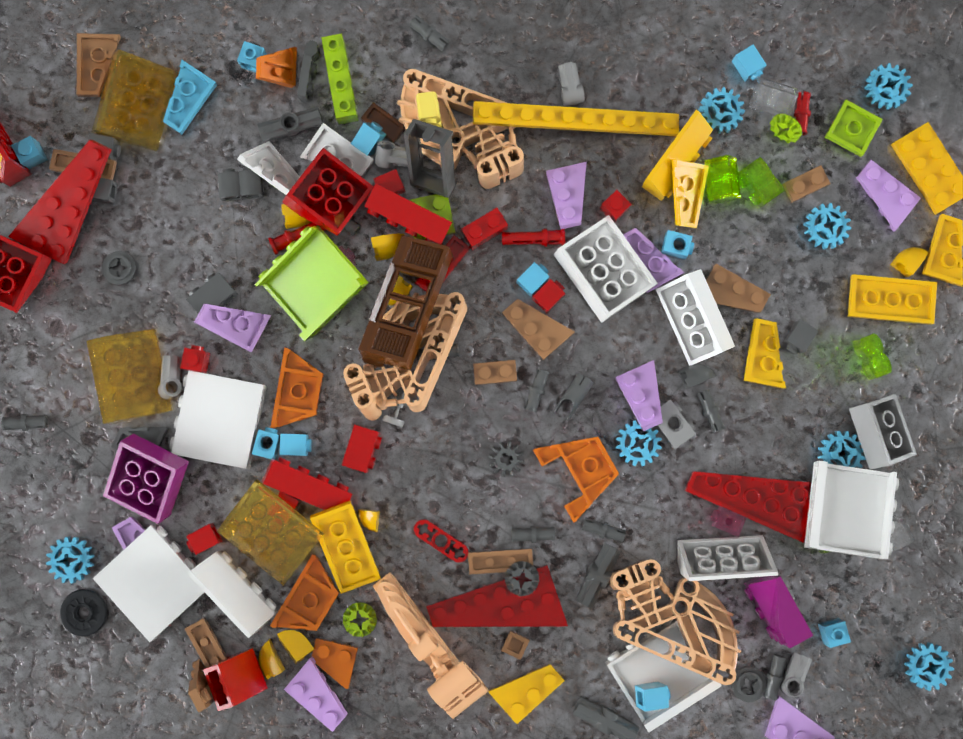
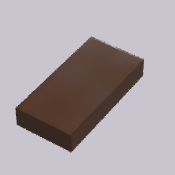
[361,102,406,144]

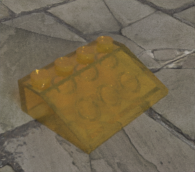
[91,49,179,151]
[86,329,172,425]
[217,479,324,586]

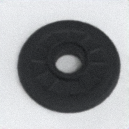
[60,589,107,637]

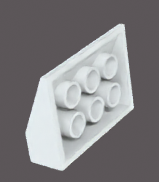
[554,215,658,323]
[677,535,778,581]
[187,551,278,638]

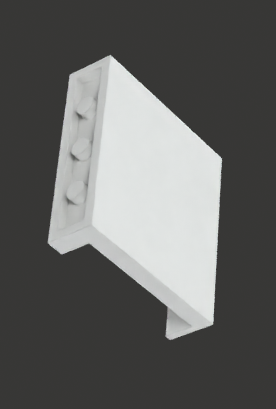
[169,370,267,469]
[804,461,899,559]
[93,525,205,642]
[605,619,722,732]

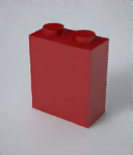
[203,648,268,711]

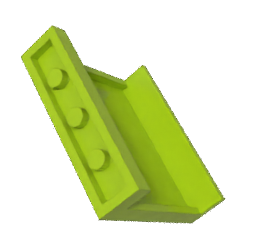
[255,226,369,341]

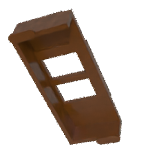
[358,236,453,371]

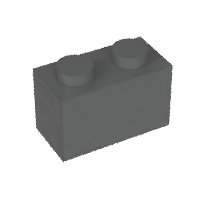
[186,272,238,314]

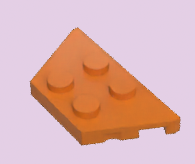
[270,347,324,429]
[270,554,340,631]

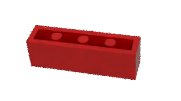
[364,183,452,245]
[262,457,353,510]

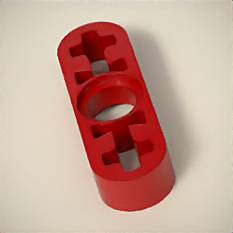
[414,519,469,563]

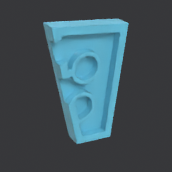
[163,60,217,135]

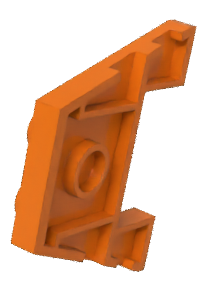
[533,437,619,523]

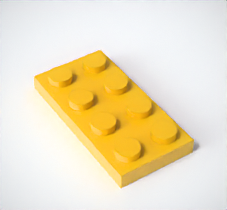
[891,122,963,215]
[848,274,937,325]
[310,501,381,594]

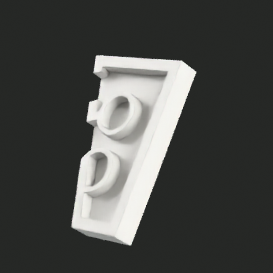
[300,123,375,177]
[237,141,300,195]

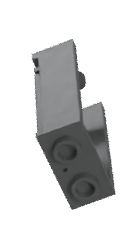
[404,119,457,198]

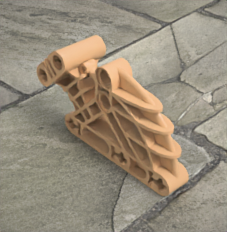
[397,69,524,189]
[343,292,467,421]
[609,559,742,685]
[373,572,488,719]

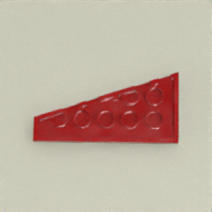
[8,140,112,264]
[684,471,811,543]
[426,565,568,627]

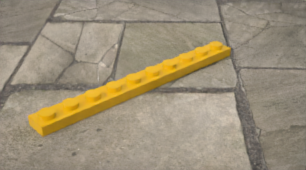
[473,101,679,136]

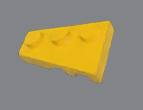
[671,159,709,228]
[922,214,963,287]
[743,318,786,389]
[488,663,565,724]

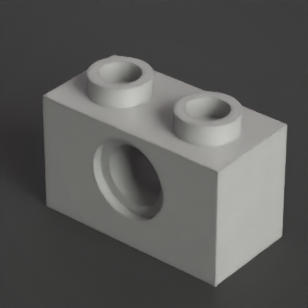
[656,400,696,449]

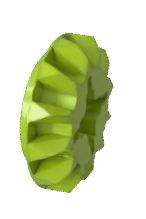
[770,114,802,144]
[343,602,377,637]

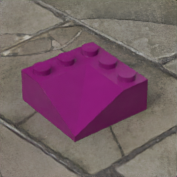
[103,434,189,524]
[744,575,813,648]

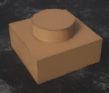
[501,630,530,660]

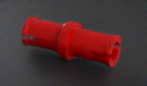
[794,91,811,136]

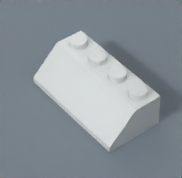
[656,269,735,366]

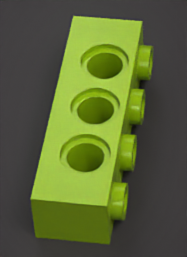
[321,33,359,125]

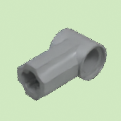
[558,62,585,107]
[374,140,408,168]
[158,355,182,399]
[780,652,812,697]

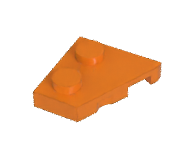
[256,47,297,88]
[312,638,358,689]

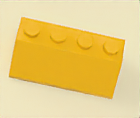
[642,110,713,201]

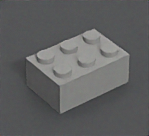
[849,394,917,470]

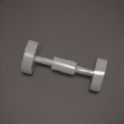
[382,389,405,427]

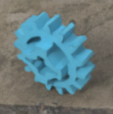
[864,63,913,110]
[698,87,745,134]
[803,203,851,250]
[615,420,662,466]
[818,431,866,468]
[46,536,95,583]
[904,642,954,691]

